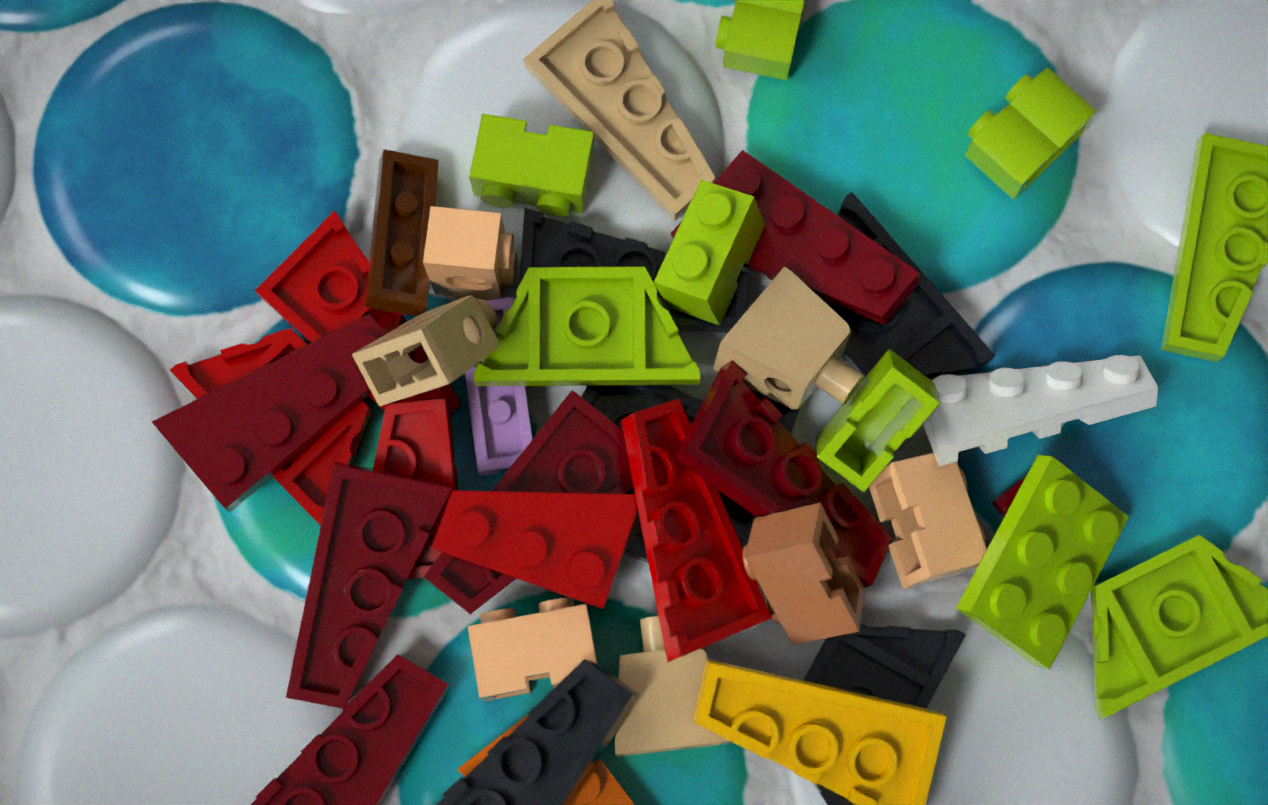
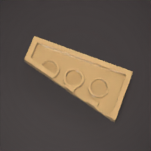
[523,0,716,222]

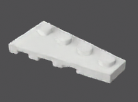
[923,355,1158,467]

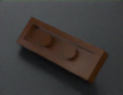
[365,149,439,316]

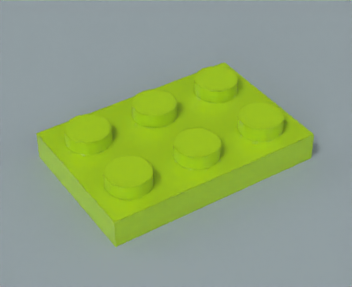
[955,455,1129,670]

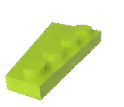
[1161,133,1268,362]

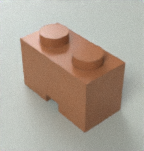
[743,503,866,645]

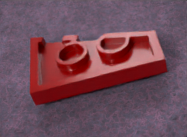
[373,397,459,579]
[431,491,638,609]

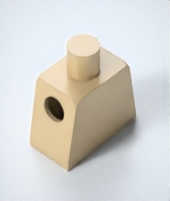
[713,267,864,409]
[352,295,498,407]
[615,616,731,757]

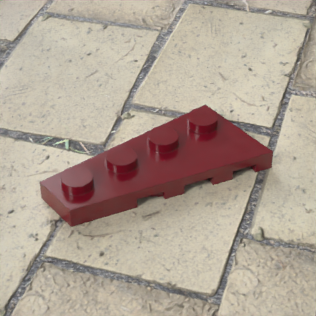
[152,314,387,513]

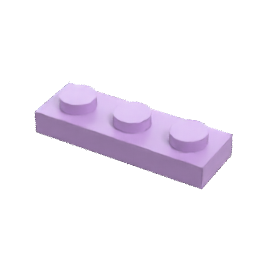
[465,297,533,476]

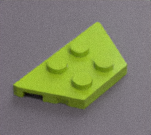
[473,267,700,386]
[1091,535,1268,719]

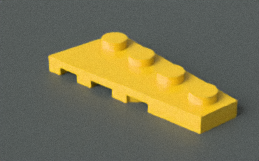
[692,659,947,805]

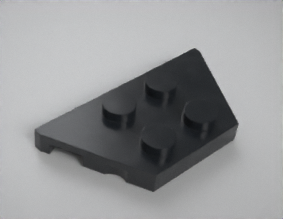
[824,192,996,381]
[803,624,966,805]

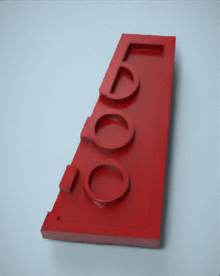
[255,210,461,416]
[621,399,772,663]

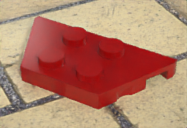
[169,328,372,526]

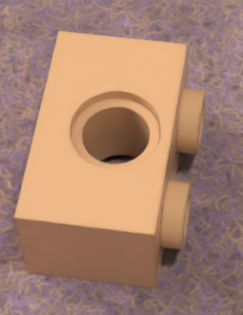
[423,206,517,301]

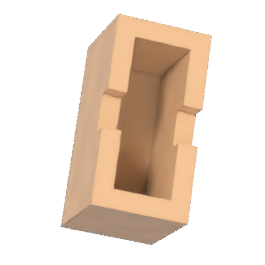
[869,453,987,589]
[468,597,597,702]

